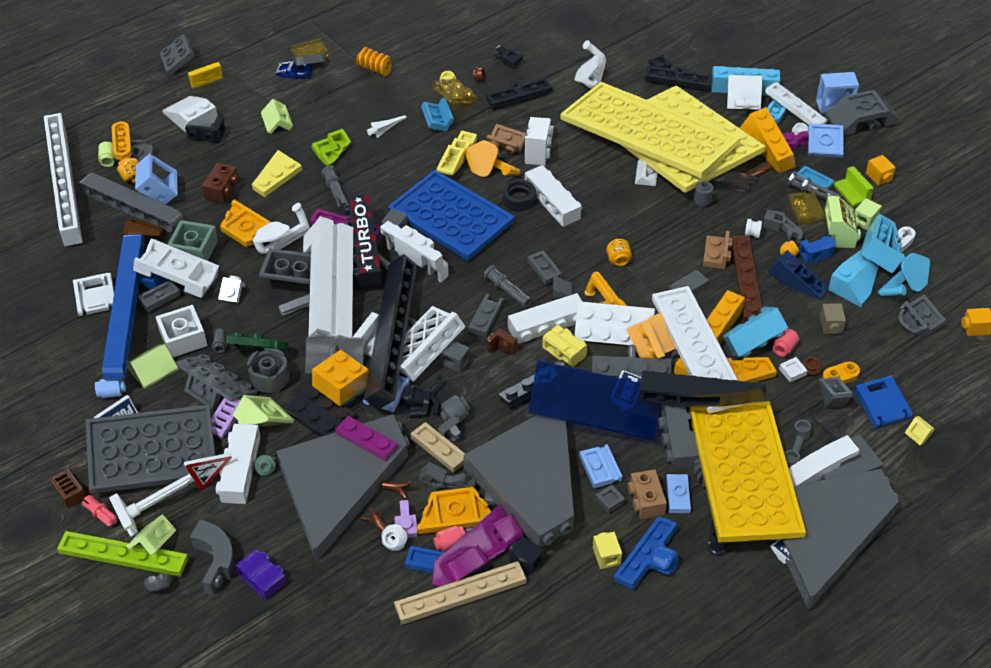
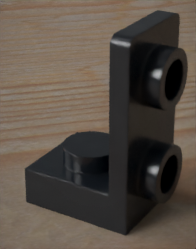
[185,117,226,143]

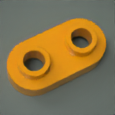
[822,362,860,384]

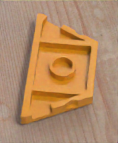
[220,199,272,247]
[417,487,491,534]

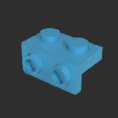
[421,98,453,131]

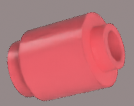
[773,329,799,357]
[433,526,465,552]

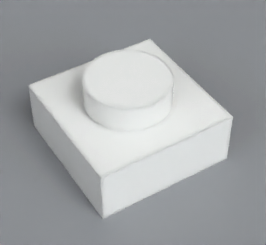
[779,357,808,382]

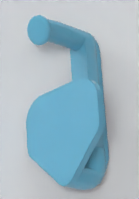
[878,253,930,296]

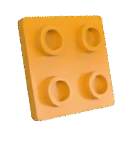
[627,313,676,359]

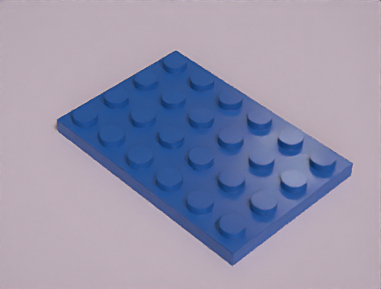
[388,170,515,261]

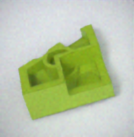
[312,129,351,166]

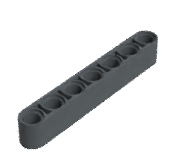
[77,172,184,232]

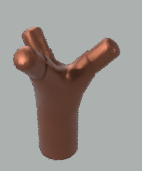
[382,481,412,499]
[361,508,387,533]

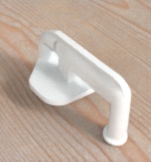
[575,40,606,89]
[253,203,310,254]

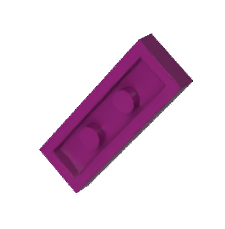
[336,416,398,462]

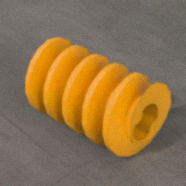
[356,47,392,76]

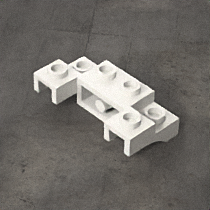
[380,221,449,282]

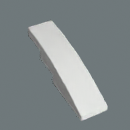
[788,435,859,486]

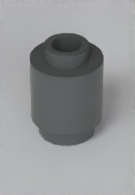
[694,181,713,208]

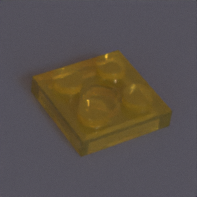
[431,79,477,103]

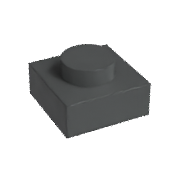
[595,485,625,513]

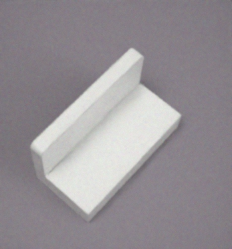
[353,312,379,357]

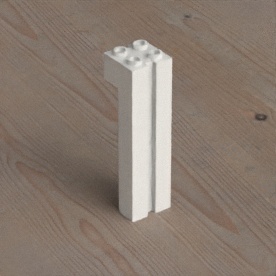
[303,216,353,337]

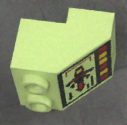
[825,196,861,248]

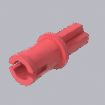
[82,495,117,526]

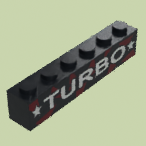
[345,194,382,286]

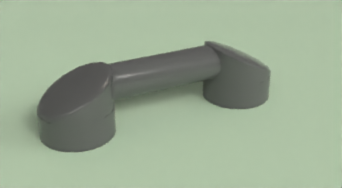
[784,420,811,466]

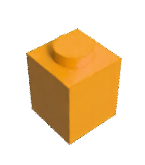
[866,155,896,186]
[962,308,991,336]

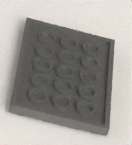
[85,405,217,494]

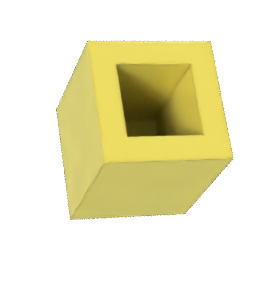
[593,532,622,569]

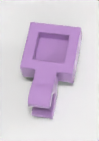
[395,500,418,538]

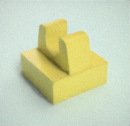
[905,416,934,445]

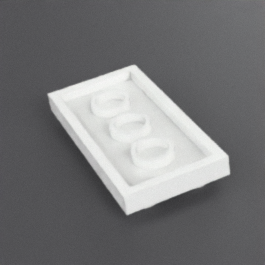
[575,301,655,345]

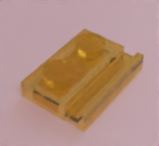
[291,38,328,57]
[788,191,825,224]

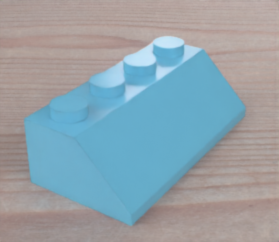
[712,66,780,96]

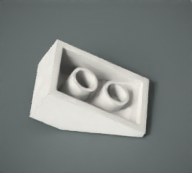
[163,96,218,132]

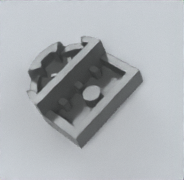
[898,294,947,336]

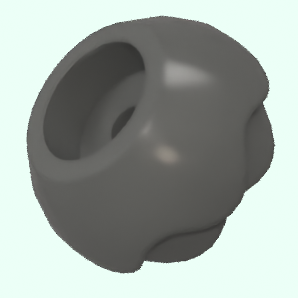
[144,573,172,592]

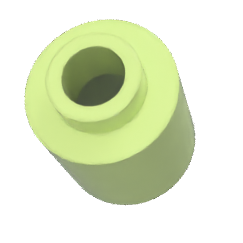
[98,142,116,167]

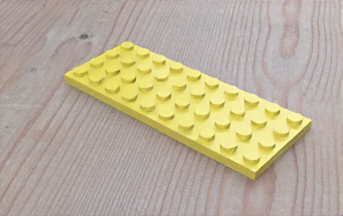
[561,82,741,178]

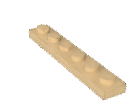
[394,561,526,625]

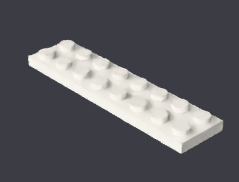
[652,286,747,413]

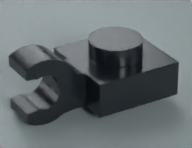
[495,45,523,68]

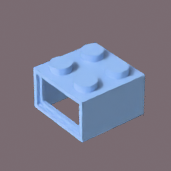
[816,72,859,113]
[135,154,177,205]

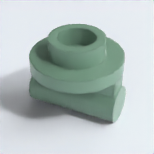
[254,455,276,475]

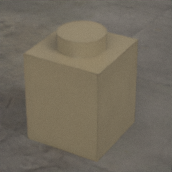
[820,304,846,334]

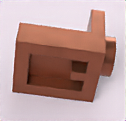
[487,328,518,355]

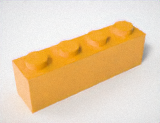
[740,107,796,173]

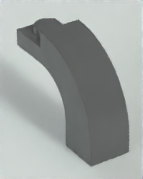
[190,520,235,595]

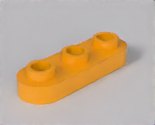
[112,122,132,160]

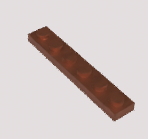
[731,236,762,322]

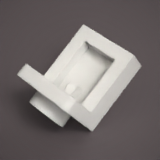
[219,276,246,303]

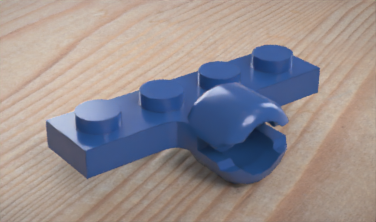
[614,516,679,589]

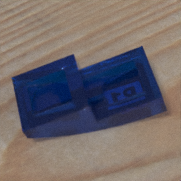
[276,61,313,79]

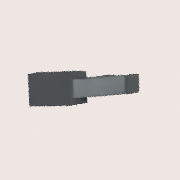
[763,209,803,244]
[418,462,476,489]

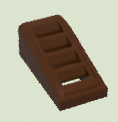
[123,218,165,236]
[49,469,86,508]

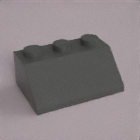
[259,248,311,284]

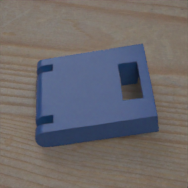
[854,375,913,428]

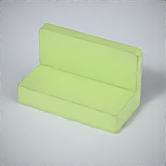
[261,99,293,134]
[127,514,176,555]

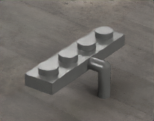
[592,344,671,378]

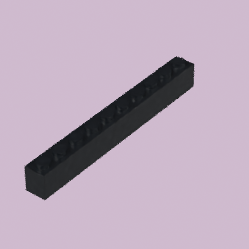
[364,254,417,410]

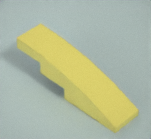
[436,131,477,176]

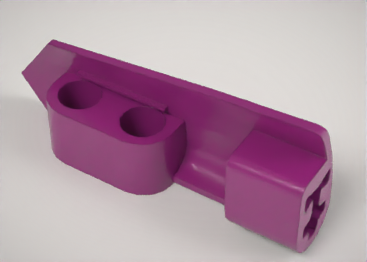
[432,505,523,587]

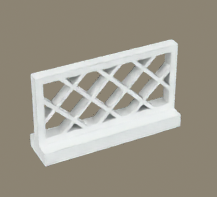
[400,306,465,381]

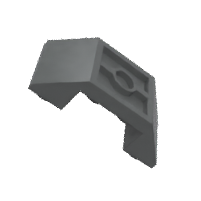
[825,90,901,136]

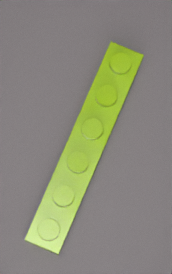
[57,531,188,577]

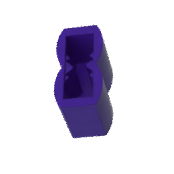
[235,549,286,600]

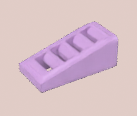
[211,398,240,439]

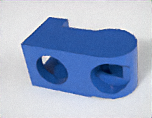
[799,236,836,265]

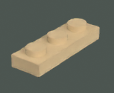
[411,422,465,473]

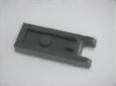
[468,294,504,337]

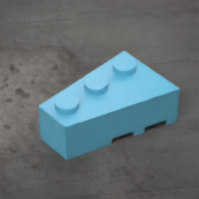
[861,213,905,273]
[723,307,788,358]

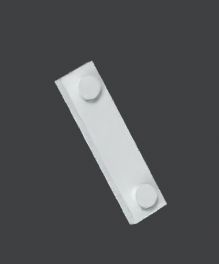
[765,82,828,125]

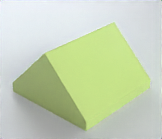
[127,344,179,389]

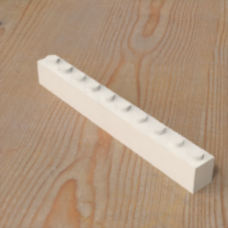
[44,113,83,246]

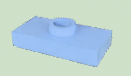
[666,474,691,513]

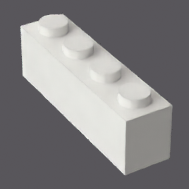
[525,165,582,227]
[508,293,582,344]
[216,424,261,504]

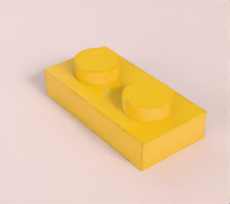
[188,62,223,89]

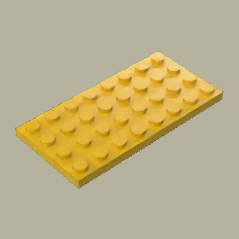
[689,401,806,542]

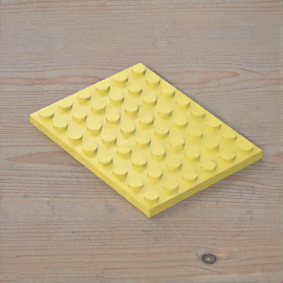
[620,86,765,193]

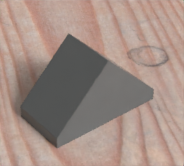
[819,377,852,408]

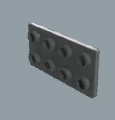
[176,354,258,409]

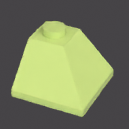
[233,395,294,427]

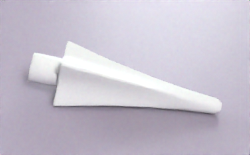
[367,115,406,138]

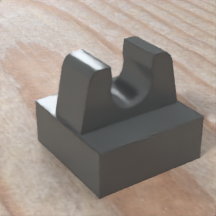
[437,415,461,443]

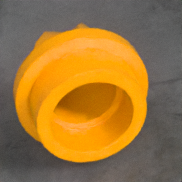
[780,241,799,257]

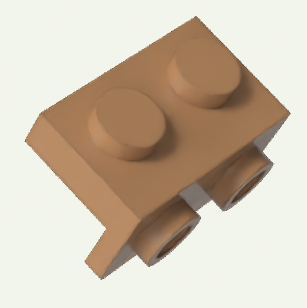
[486,124,528,154]

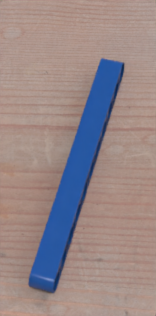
[102,234,145,380]

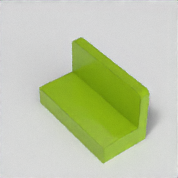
[834,166,874,207]

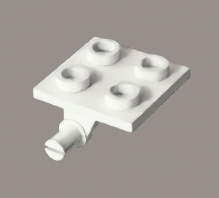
[727,75,762,110]

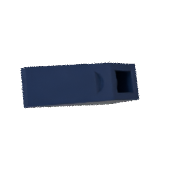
[768,250,829,300]

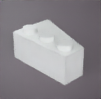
[525,117,554,165]

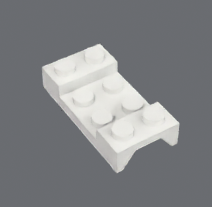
[133,239,219,298]

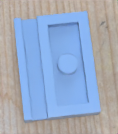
[579,444,622,488]

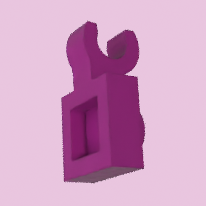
[782,131,809,149]

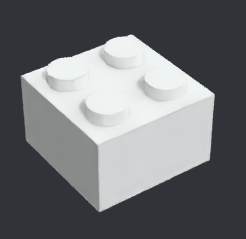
[156,305,207,358]

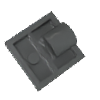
[160,34,194,76]

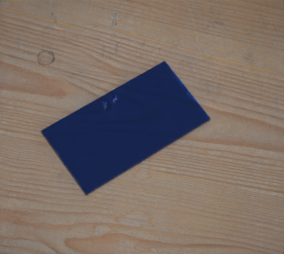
[528,360,659,441]

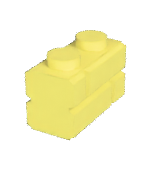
[543,325,587,367]

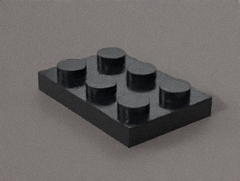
[285,386,357,437]

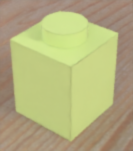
[854,198,881,230]

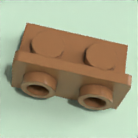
[703,231,732,269]

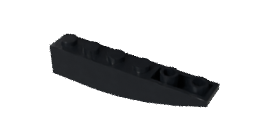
[639,370,767,407]

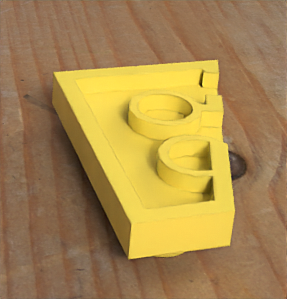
[252,150,302,197]

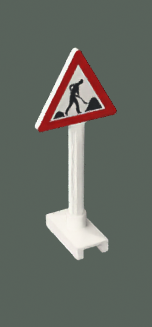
[109,453,232,538]

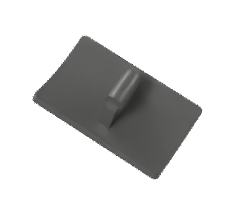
[305,337,364,375]

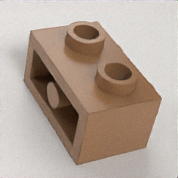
[627,469,667,519]

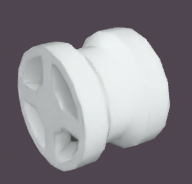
[745,219,762,239]

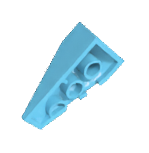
[828,249,879,307]

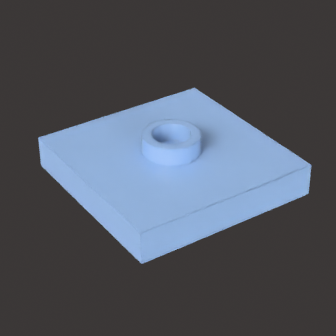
[808,123,843,158]

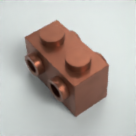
[202,163,239,203]

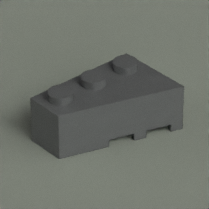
[658,405,698,470]

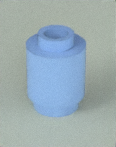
[95,379,126,399]

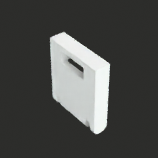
[73,272,114,317]

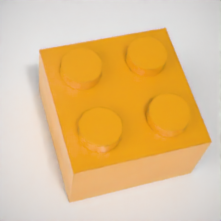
[312,350,369,406]

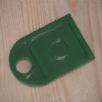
[226,332,289,351]

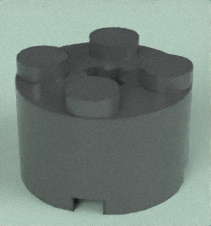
[247,348,290,394]

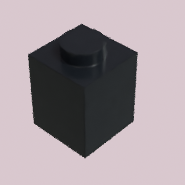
[509,536,544,576]

